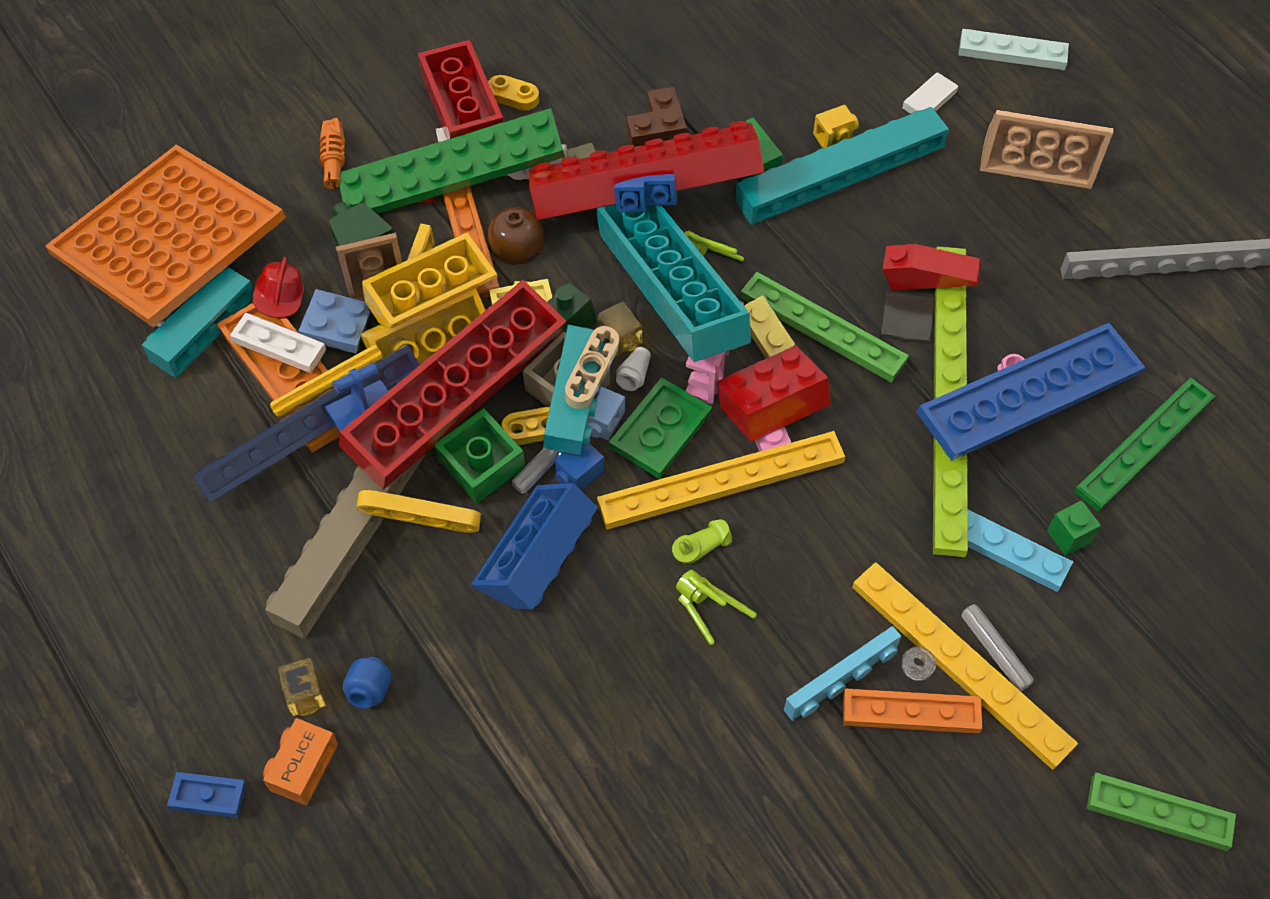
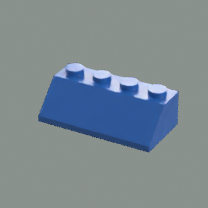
[471,483,598,610]

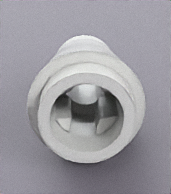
[616,347,651,391]

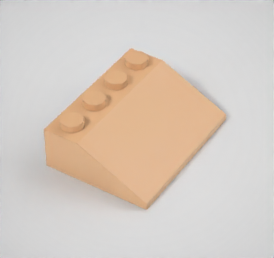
[980,110,1113,189]

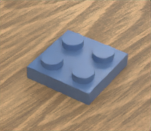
[298,289,372,354]

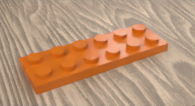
[217,303,340,453]

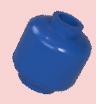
[342,657,392,709]

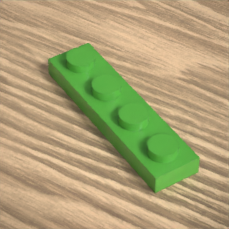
[1086,772,1236,851]

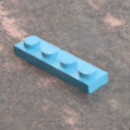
[967,509,1073,592]
[784,626,901,721]

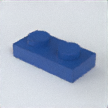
[167,772,247,818]

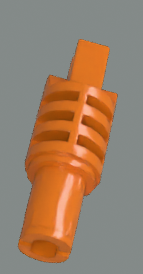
[320,118,345,189]

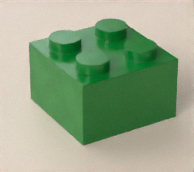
[434,408,525,504]

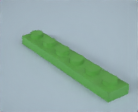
[740,272,909,383]

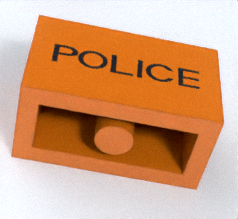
[263,718,338,806]

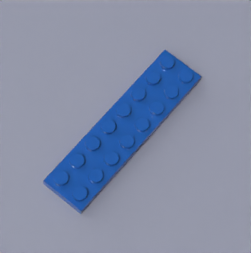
[916,323,1146,461]

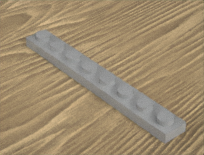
[1060,239,1270,279]

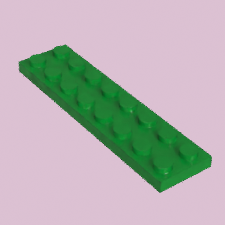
[339,108,565,214]

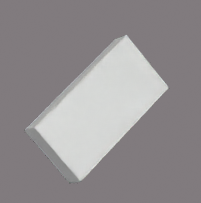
[902,72,958,114]

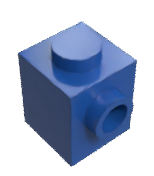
[555,444,605,491]

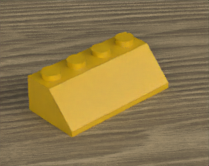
[362,232,497,328]
[360,288,485,365]

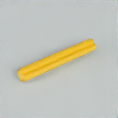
[270,345,384,417]

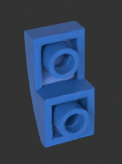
[614,174,677,212]

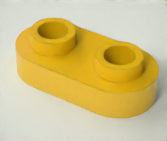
[488,75,539,111]
[501,407,550,445]

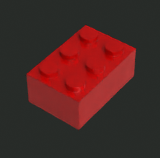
[717,345,831,442]

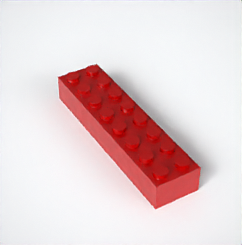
[529,121,764,220]
[339,280,566,490]

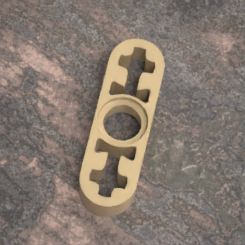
[564,326,619,409]

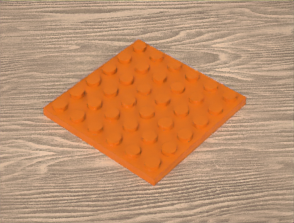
[45,145,286,327]

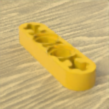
[356,490,481,533]

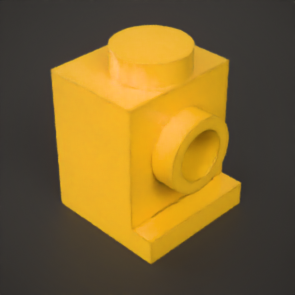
[813,105,859,148]

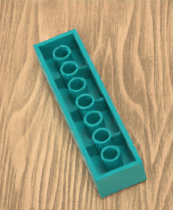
[596,204,751,362]

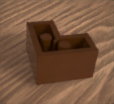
[626,87,687,147]

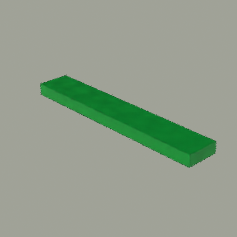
[1074,378,1215,512]

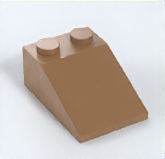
[336,233,402,301]

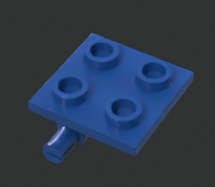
[325,363,388,431]

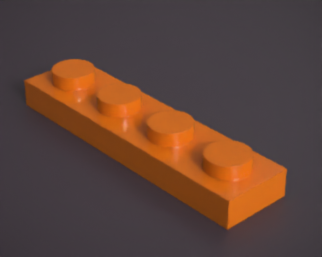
[843,689,982,734]

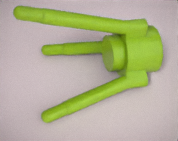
[684,230,744,262]
[676,570,757,645]

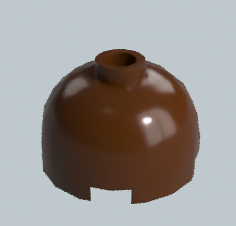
[488,206,545,265]

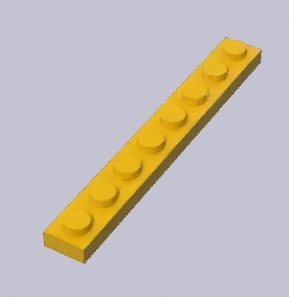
[597,431,845,530]
[852,562,1078,770]

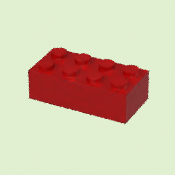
[418,40,504,140]

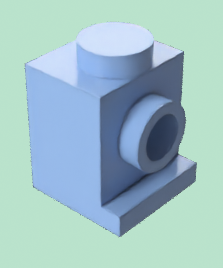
[587,387,625,440]

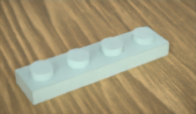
[959,29,1069,70]

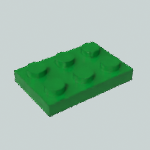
[609,378,712,479]

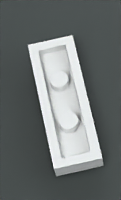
[230,313,326,373]

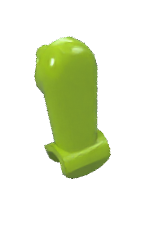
[672,519,732,564]

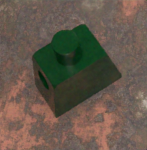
[328,202,393,246]
[547,284,597,333]

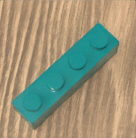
[142,267,254,378]
[543,325,606,455]

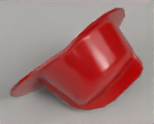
[253,257,304,318]

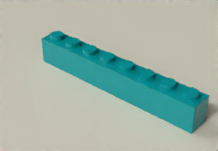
[735,107,949,225]

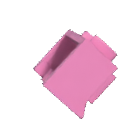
[686,352,726,405]

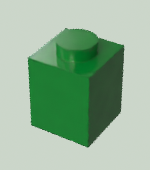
[1047,500,1101,556]

